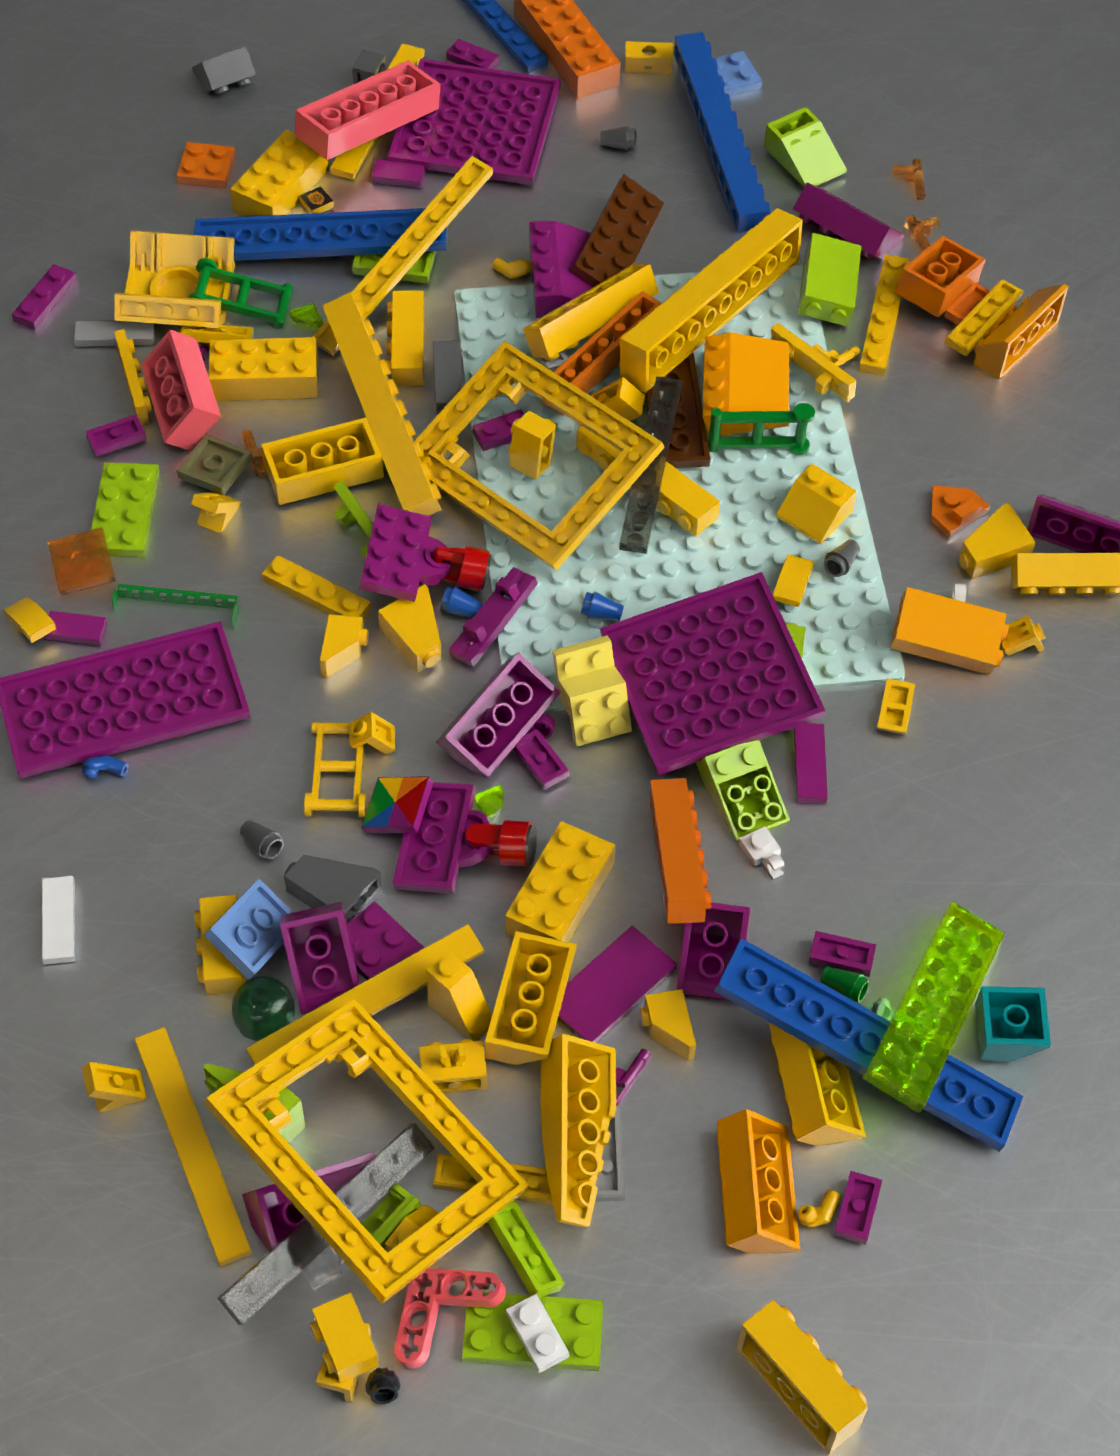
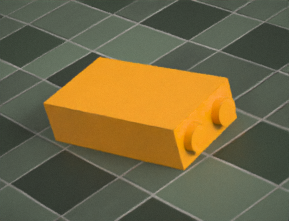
[890,587,1009,675]

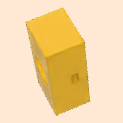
[625,41,673,74]

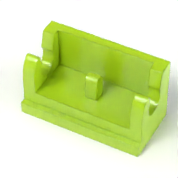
[362,1183,421,1250]

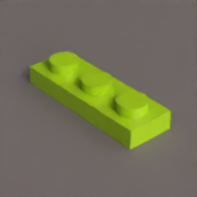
[487,1201,565,1298]

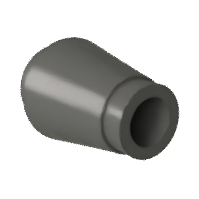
[600,126,637,151]
[824,539,860,577]
[240,820,284,860]

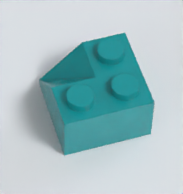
[975,986,1051,1061]

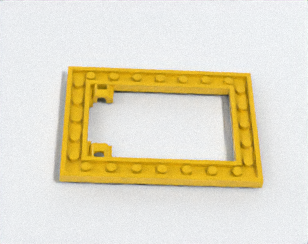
[414,341,665,571]
[204,999,529,1304]

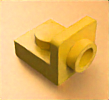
[1001,615,1045,656]
[349,711,395,755]

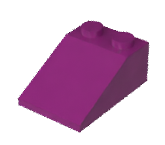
[280,902,360,1014]
[677,902,751,1000]

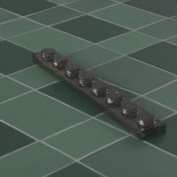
[619,376,683,554]
[217,1123,435,1325]

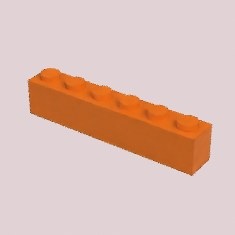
[542,291,662,416]
[650,778,711,924]

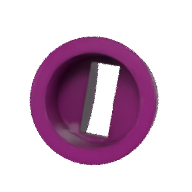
[530,713,555,739]

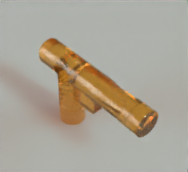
[892,159,926,200]
[906,215,940,252]
[241,430,266,477]

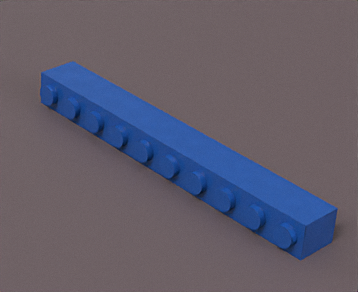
[673,32,771,233]

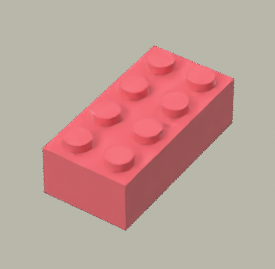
[141,330,221,451]

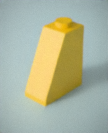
[959,502,1036,579]
[378,584,441,672]
[426,950,492,1041]

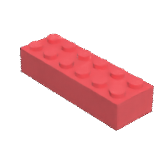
[295,61,441,160]

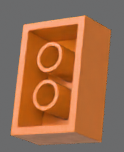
[895,235,986,317]

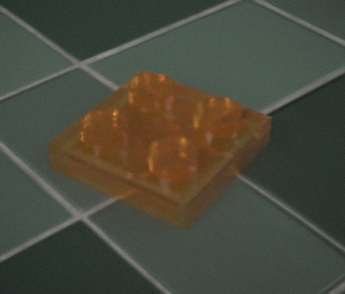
[48,527,116,596]

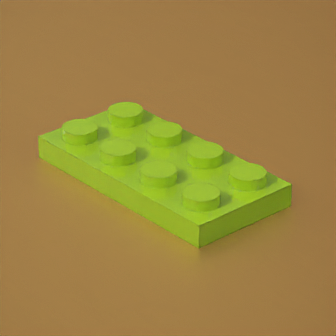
[88,462,160,557]
[462,1292,603,1371]

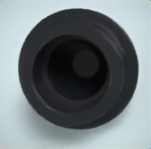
[365,1367,401,1404]

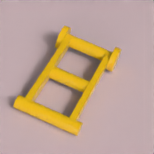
[304,722,366,817]

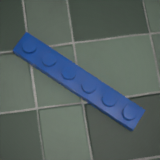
[462,0,548,74]

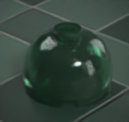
[232,976,295,1041]

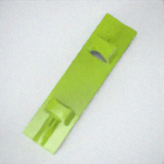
[333,480,373,559]

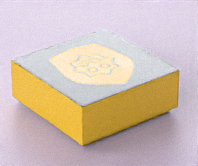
[299,186,334,214]

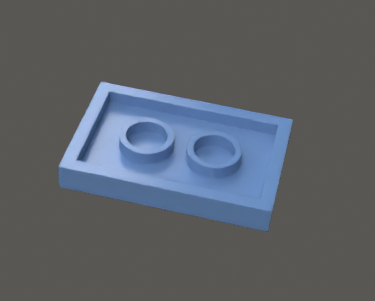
[678,51,763,96]
[204,879,293,980]

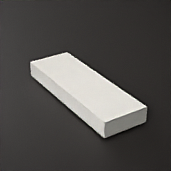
[42,876,75,965]

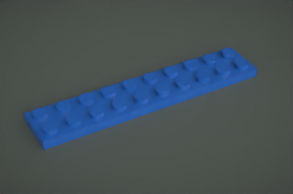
[194,208,447,261]
[714,938,1023,1152]

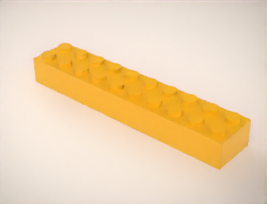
[619,208,803,393]

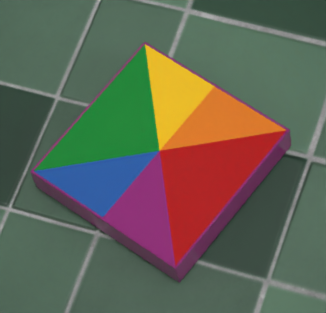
[361,776,434,833]

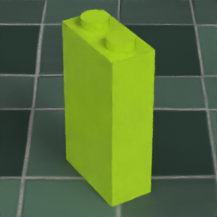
[797,233,861,327]

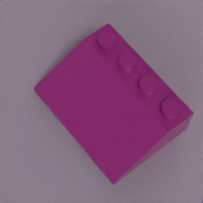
[529,221,593,318]

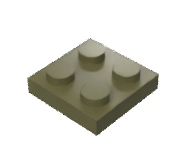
[176,434,253,495]

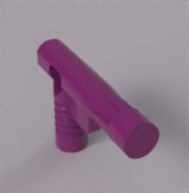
[616,1049,652,1106]

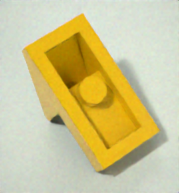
[191,492,241,533]
[82,1061,147,1112]

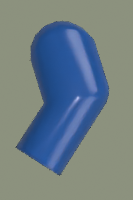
[82,755,129,778]

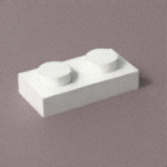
[506,1294,569,1373]

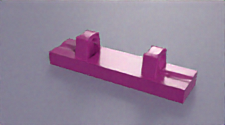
[448,567,538,667]

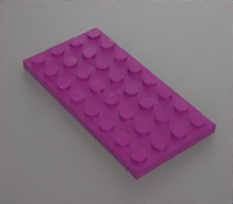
[0,621,251,779]

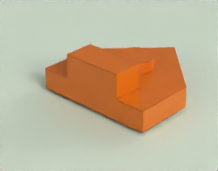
[930,485,990,537]

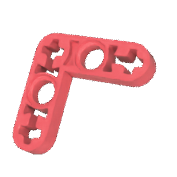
[394,1268,506,1369]

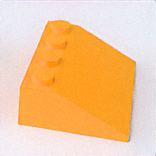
[703,332,789,436]

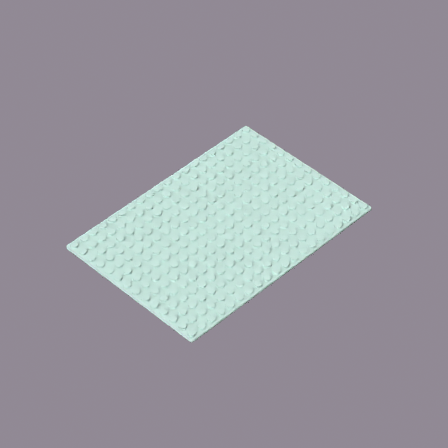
[454,265,905,712]

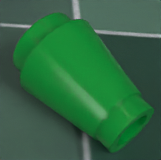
[820,966,869,1003]

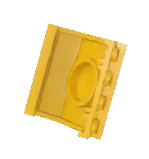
[114,230,236,328]

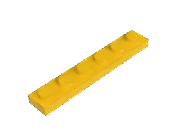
[859,254,910,376]

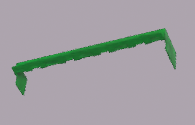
[111,584,239,629]

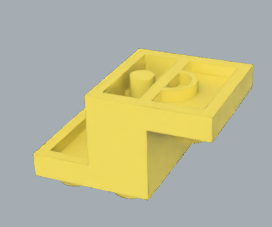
[552,635,632,747]

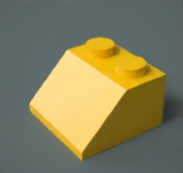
[776,463,857,545]

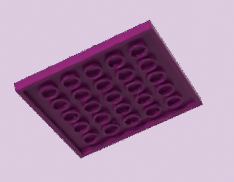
[388,59,561,186]
[599,572,826,775]

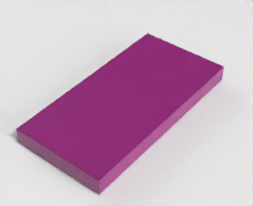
[558,925,677,1043]

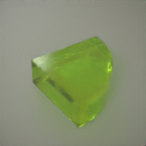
[289,303,324,328]
[474,784,504,822]

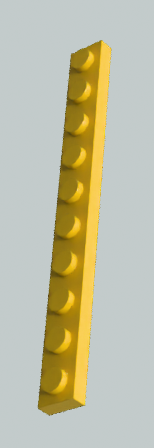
[312,156,493,356]

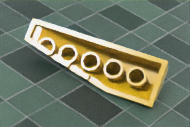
[540,1033,616,1228]

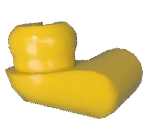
[492,257,531,279]
[798,1190,842,1228]

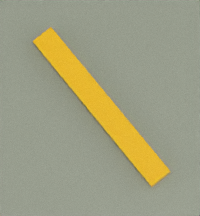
[330,43,424,180]
[246,924,484,1065]
[134,1027,252,1267]

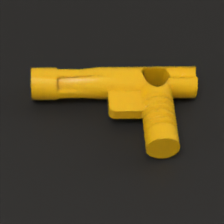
[812,344,860,367]

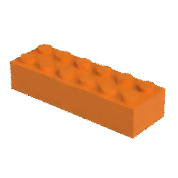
[514,0,621,99]

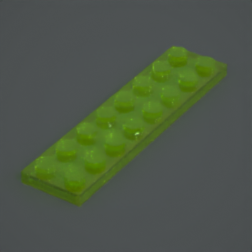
[862,901,1005,1113]

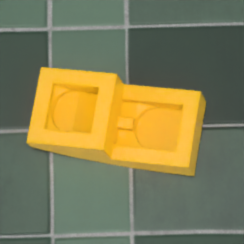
[773,554,815,607]
[3,596,56,643]
[877,678,916,735]

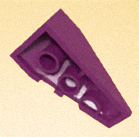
[242,1152,384,1256]

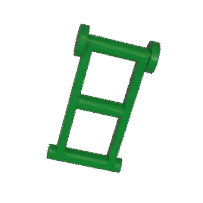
[187,258,293,329]
[708,403,815,455]

